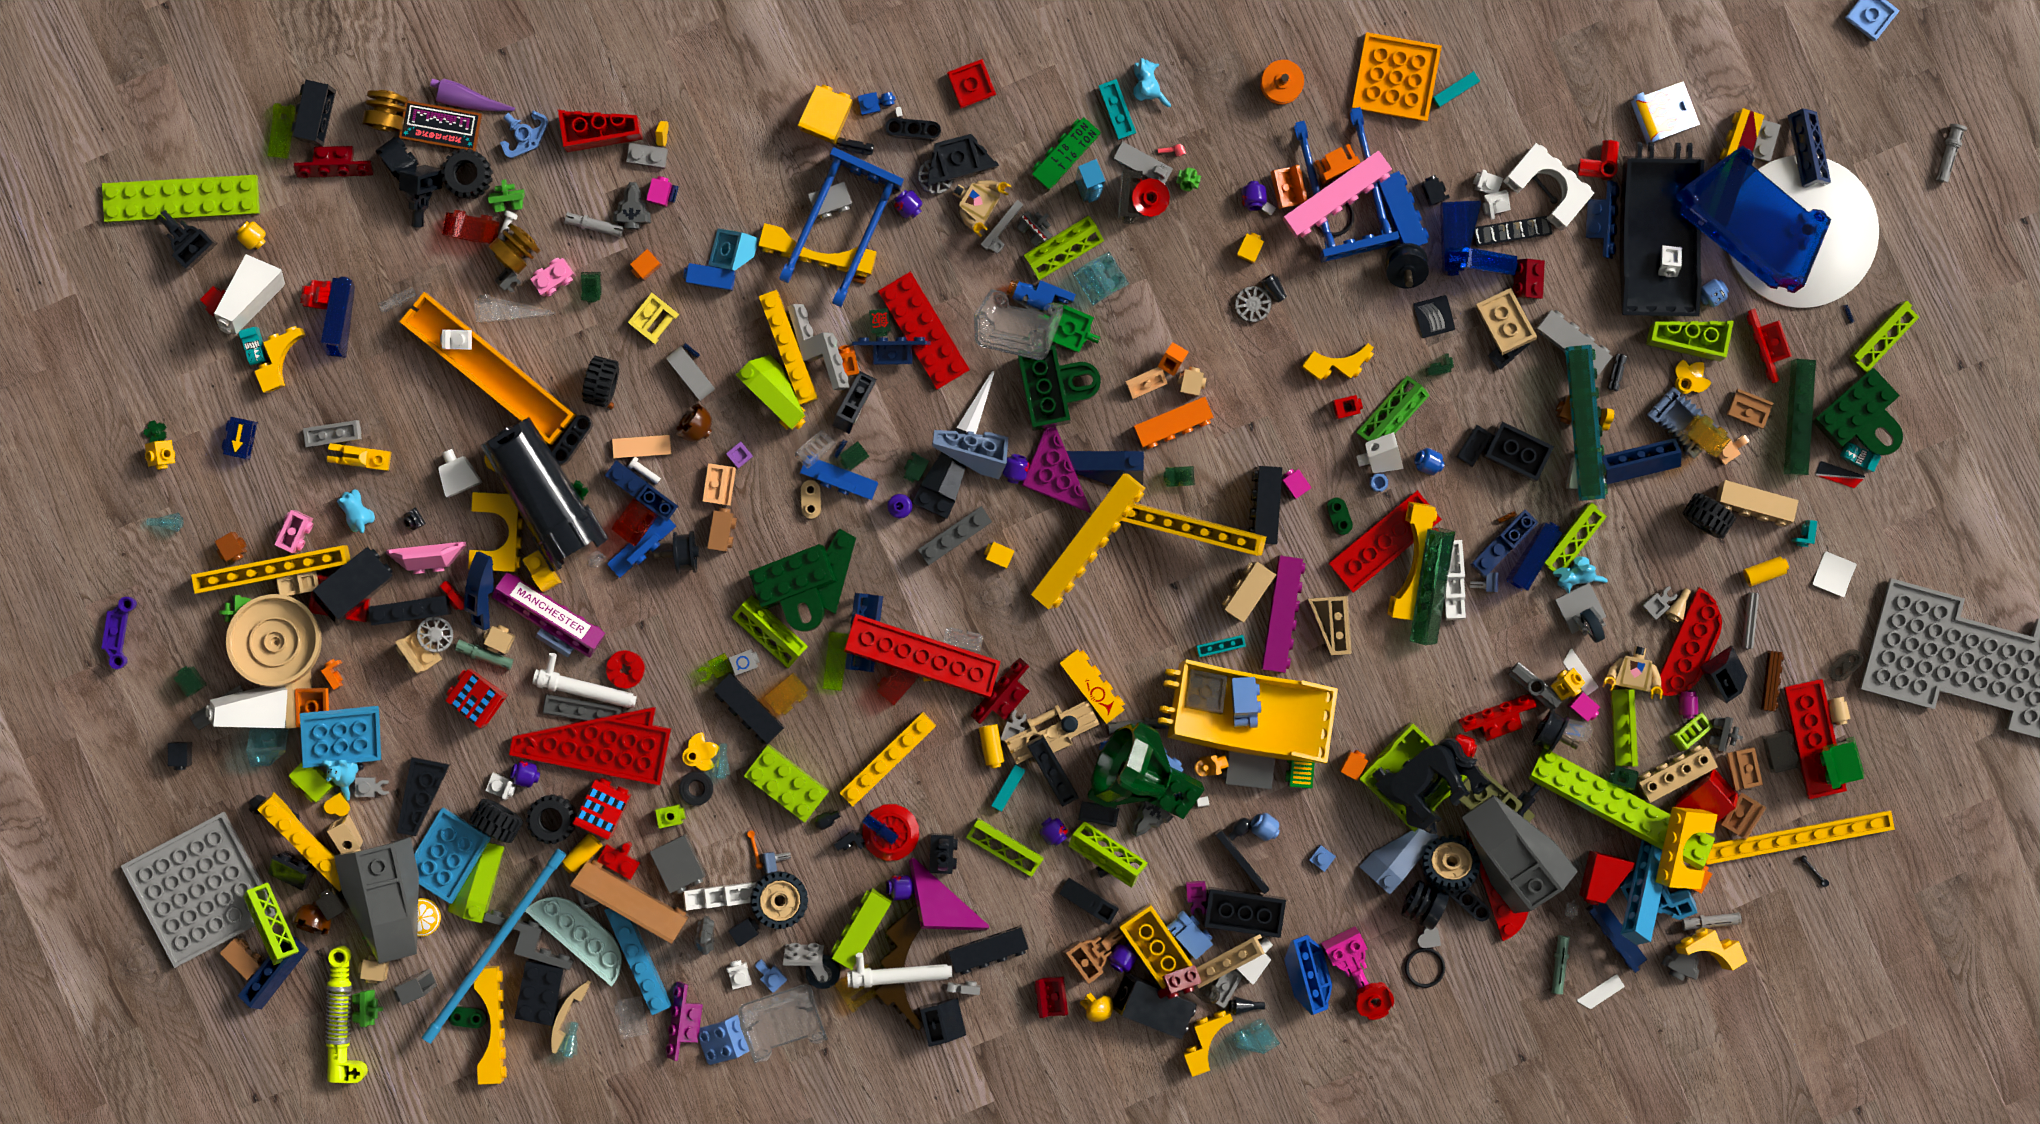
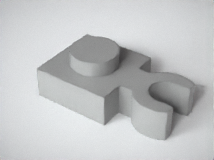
[1642,586,1678,620]
[1000,710,1026,741]
[355,777,389,797]
[947,981,980,995]

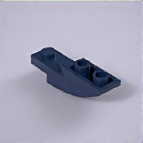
[605,460,678,521]
[1470,509,1538,578]
[464,551,494,630]

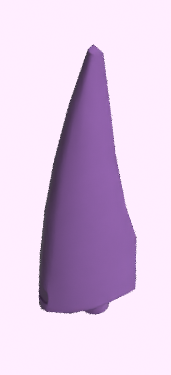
[430,79,515,111]

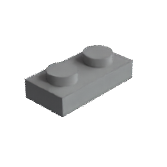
[1751,120,1781,162]
[627,143,668,168]
[1208,970,1243,1008]

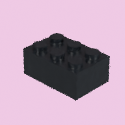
[291,79,336,146]
[1482,421,1554,482]
[514,959,566,1026]

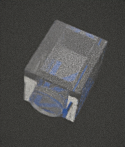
[1563,719,1593,742]

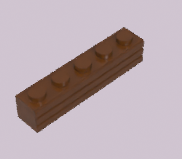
[1761,650,1784,712]

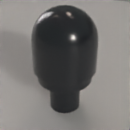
[815,810,841,830]
[1227,818,1251,841]

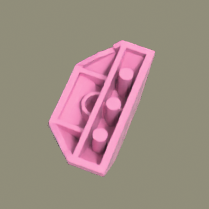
[386,542,466,574]

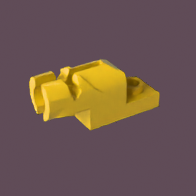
[327,443,391,471]

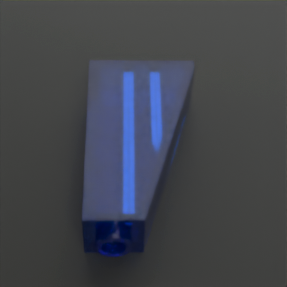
[1440,201,1481,276]
[1446,248,1517,275]
[321,276,355,358]
[1506,521,1562,591]

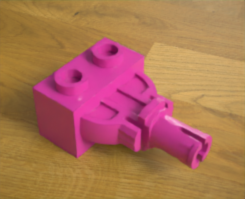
[1321,926,1369,989]

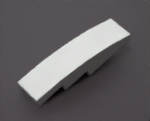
[1443,540,1466,620]
[683,882,756,911]

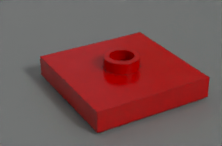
[947,59,996,109]

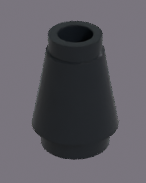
[1261,273,1287,303]

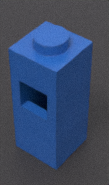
[683,263,736,291]

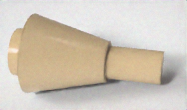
[1665,588,1691,623]

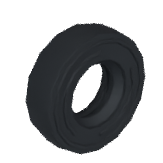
[679,771,713,806]

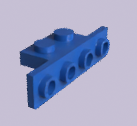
[800,456,878,500]
[608,516,676,578]

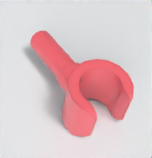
[1158,144,1186,157]

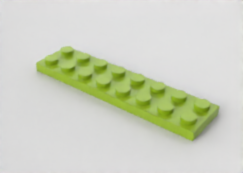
[102,175,260,223]

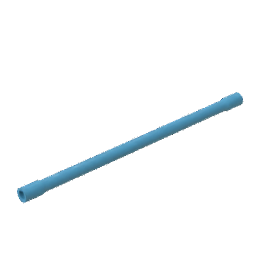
[422,848,566,1044]

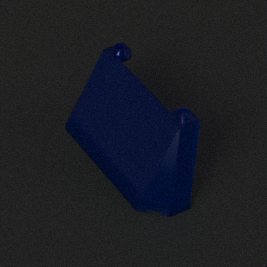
[1676,145,1831,293]

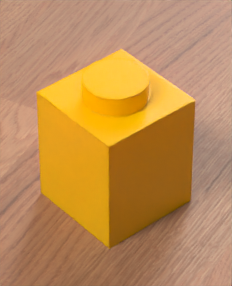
[1236,232,1264,264]
[984,542,1014,568]

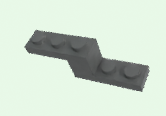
[484,909,574,970]

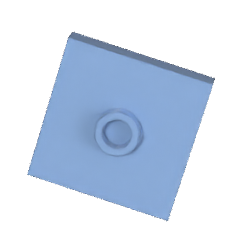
[1845,0,1899,42]

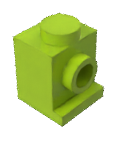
[655,804,686,829]

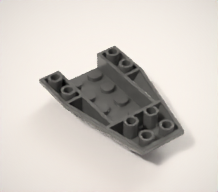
[1462,795,1577,913]
[334,837,419,964]

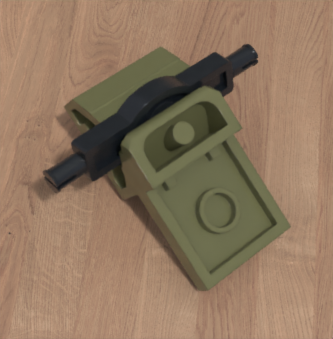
[1459,766,1541,822]

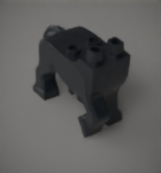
[1372,738,1492,834]

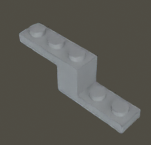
[787,304,849,390]

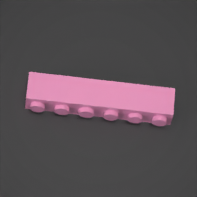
[1283,151,1392,238]

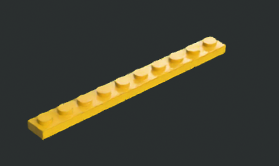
[1706,810,1895,865]

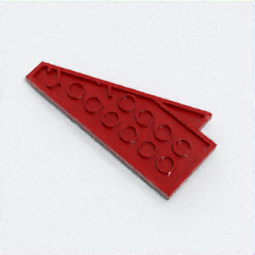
[509,707,672,785]

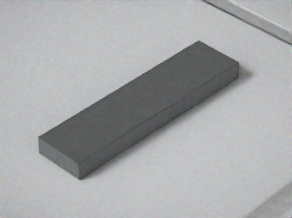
[542,694,622,721]

